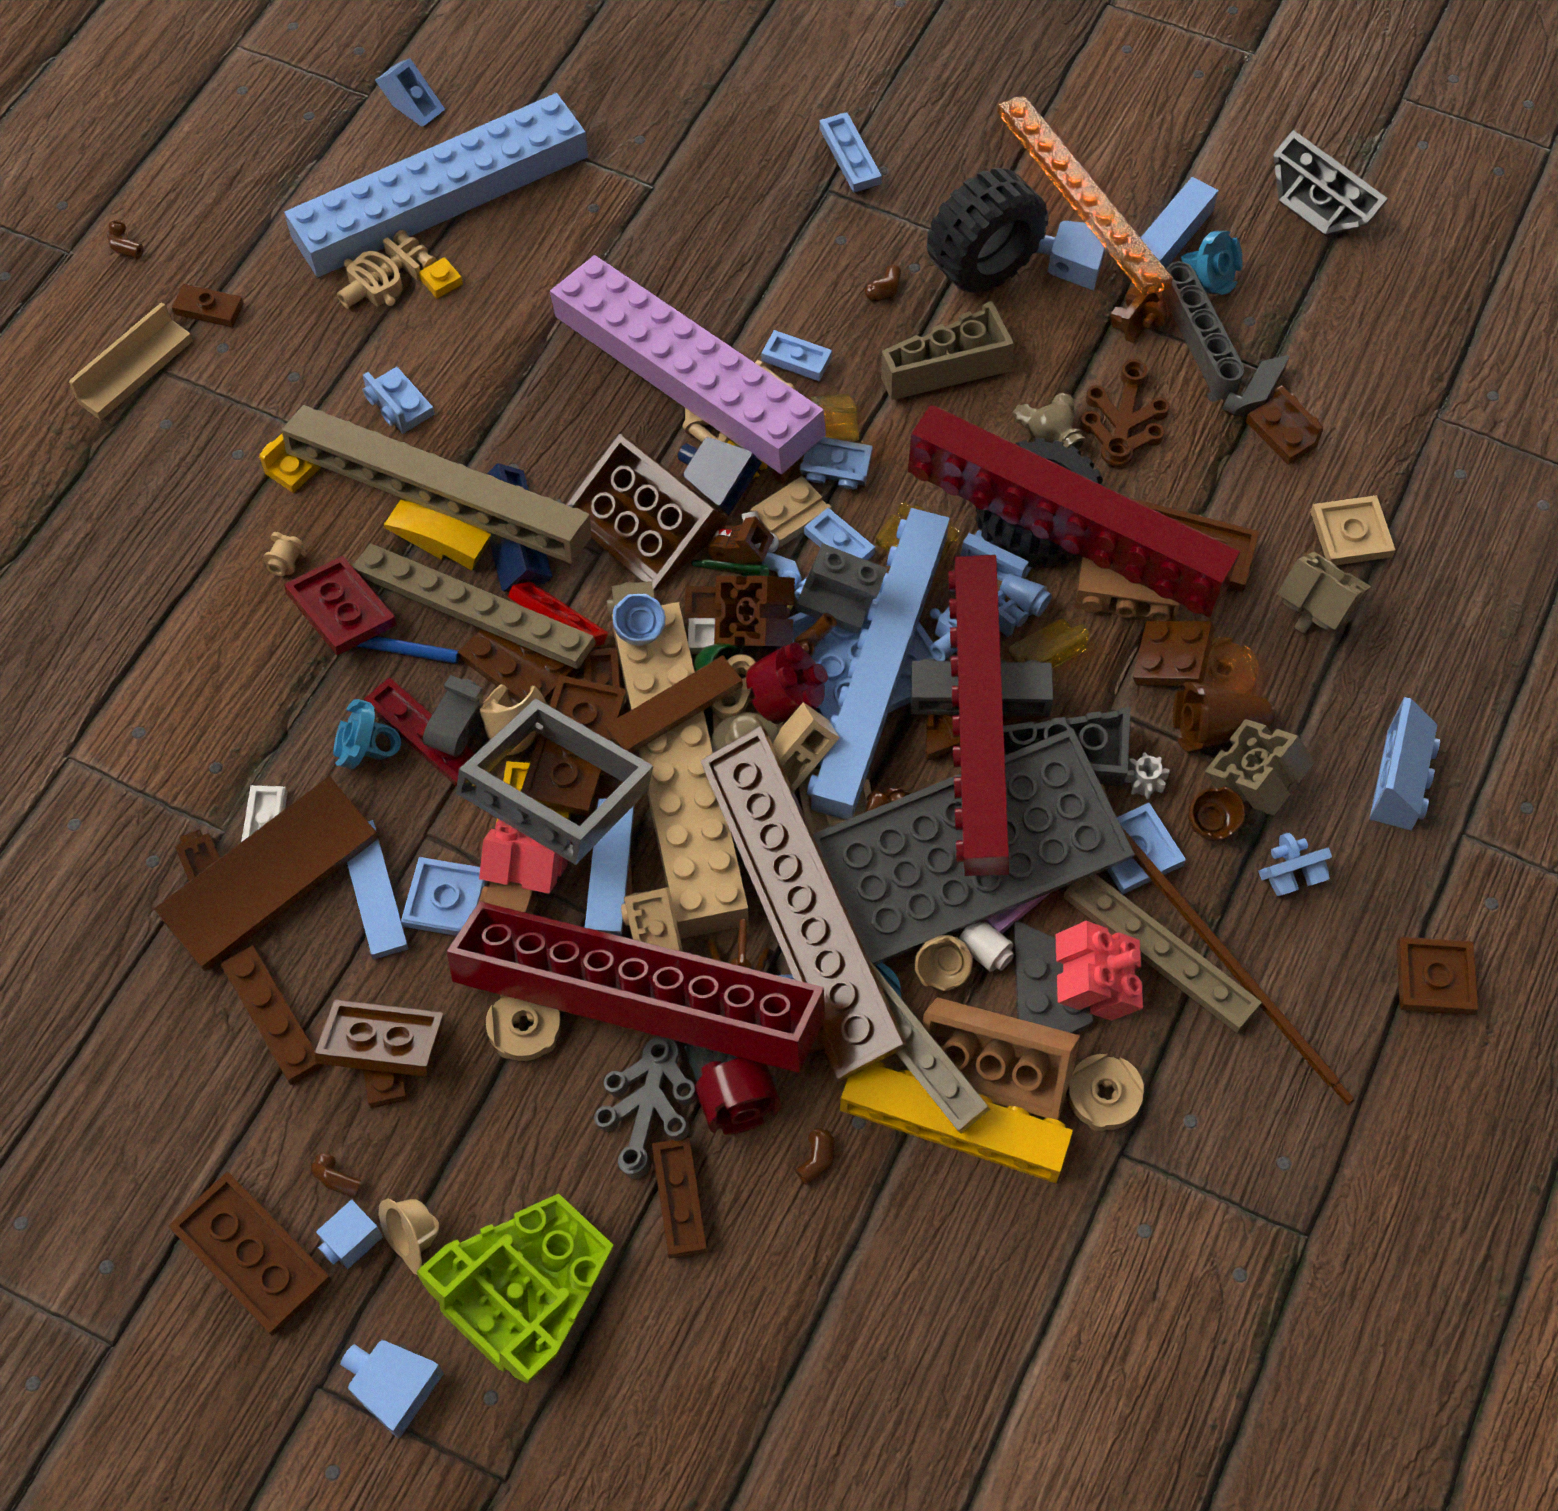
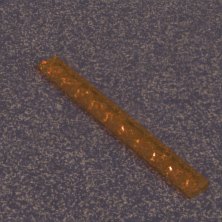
[997,96,1173,296]

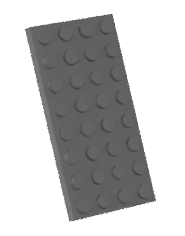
[813,728,1135,966]

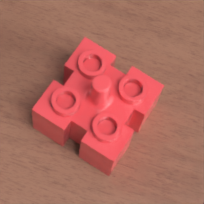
[479,819,571,894]
[1055,921,1143,1021]

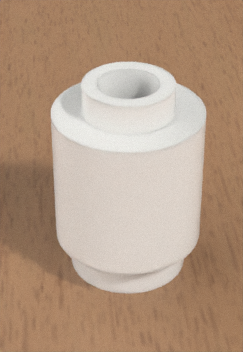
[959,922,1014,972]

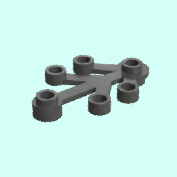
[594,1036,698,1179]

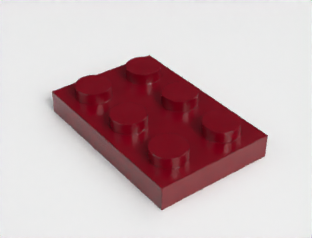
[284,555,396,656]

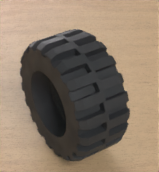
[927,168,1049,293]
[976,438,1105,568]

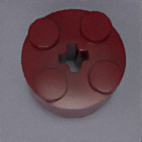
[746,642,828,725]
[695,1057,782,1135]

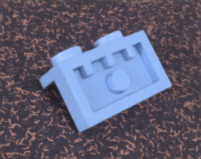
[362,367,435,434]

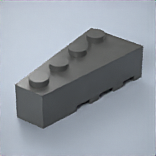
[1003,707,1131,786]

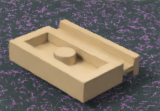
[750,476,832,548]

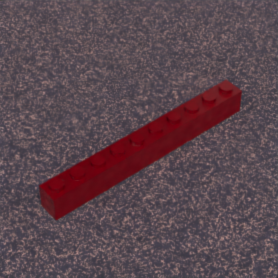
[948,555,1009,876]

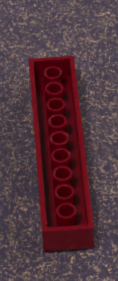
[908,404,1240,618]
[447,901,825,1073]

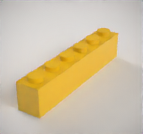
[840,1061,1073,1183]

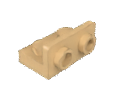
[621,887,683,952]

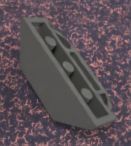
[1273,130,1388,236]

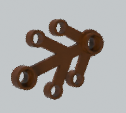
[1080,359,1170,467]

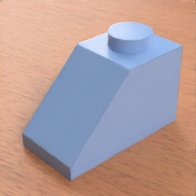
[375,58,445,127]

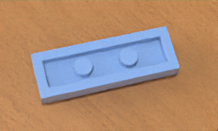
[819,112,882,193]

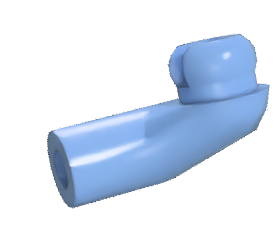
[762,551,802,590]

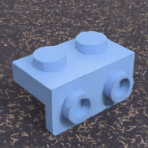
[800,437,873,489]

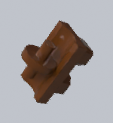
[1110,280,1168,343]

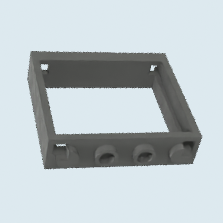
[456,698,653,864]

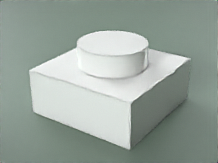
[688,618,715,654]

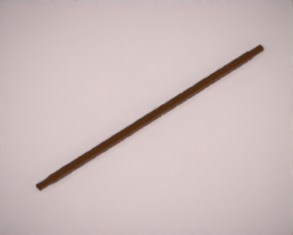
[1121,826,1354,1105]

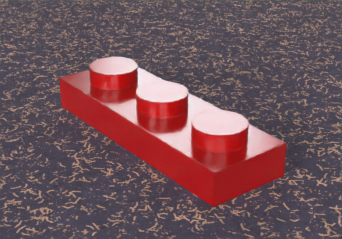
[508,581,608,647]

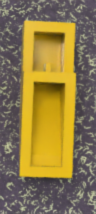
[383,499,491,570]

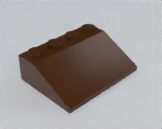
[567,434,728,590]

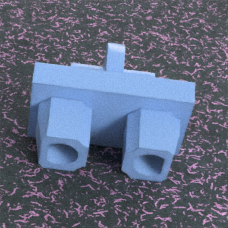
[1258,833,1332,896]

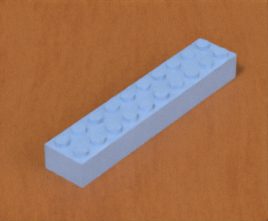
[284,93,588,278]

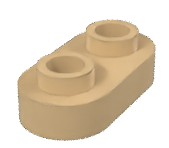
[712,655,755,720]

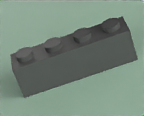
[910,659,1053,716]

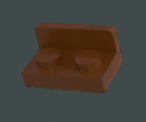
[1246,386,1323,465]

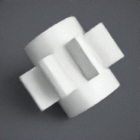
[1124,752,1169,799]

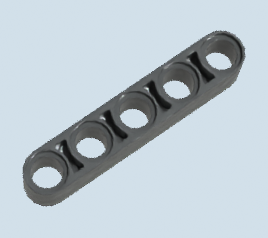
[1162,262,1244,400]

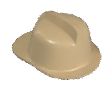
[379,1199,439,1275]

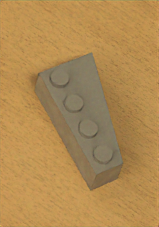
[881,301,1014,400]

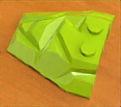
[417,1193,614,1384]

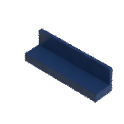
[486,463,552,592]

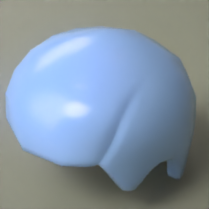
[613,594,665,646]

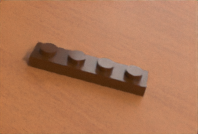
[220,946,323,1085]

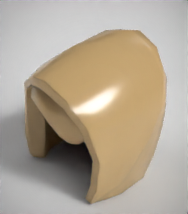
[480,684,547,755]

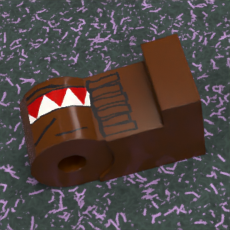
[708,516,774,564]

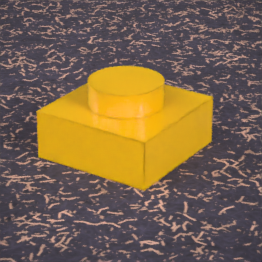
[418,257,463,299]

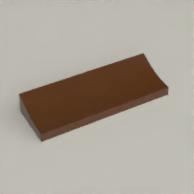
[154,775,379,972]

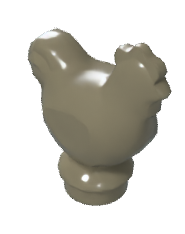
[1013,393,1086,450]

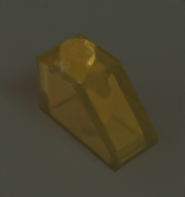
[810,393,859,441]

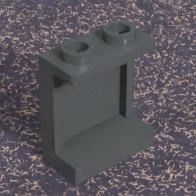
[795,543,887,634]

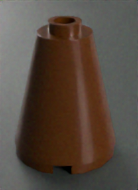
[1173,682,1275,751]

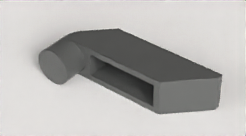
[1223,355,1290,416]

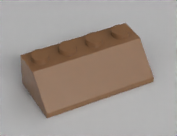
[922,997,1080,1120]

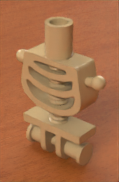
[337,230,437,309]

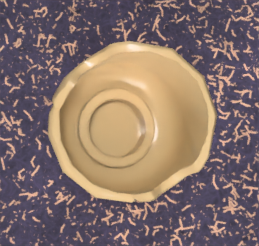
[915,935,973,991]

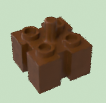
[714,576,795,647]

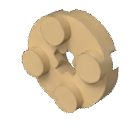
[486,995,561,1061]
[1067,1054,1144,1132]

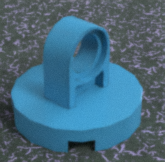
[1181,231,1242,295]
[333,699,401,769]

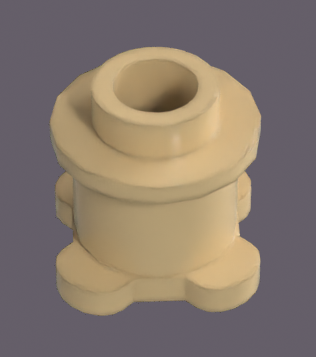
[263,532,306,576]

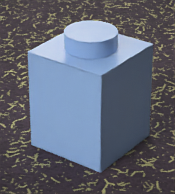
[316,1200,383,1269]

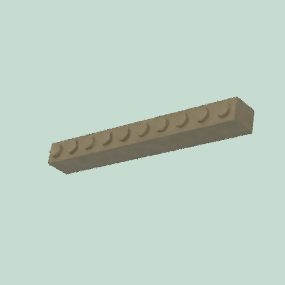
[281,405,591,564]

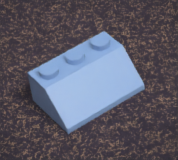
[1370,697,1440,830]

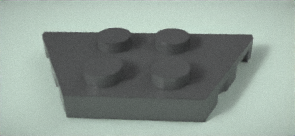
[1013,922,1093,1034]

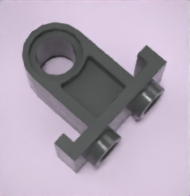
[423,675,484,757]

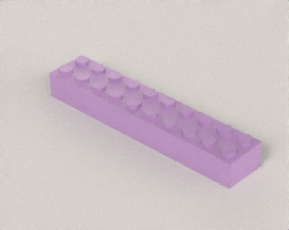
[550,255,826,474]

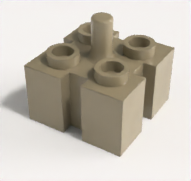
[1277,552,1371,633]
[1204,719,1315,816]

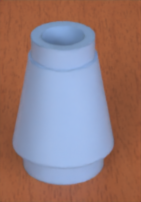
[1000,573,1052,617]

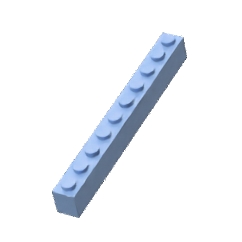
[807,508,950,819]

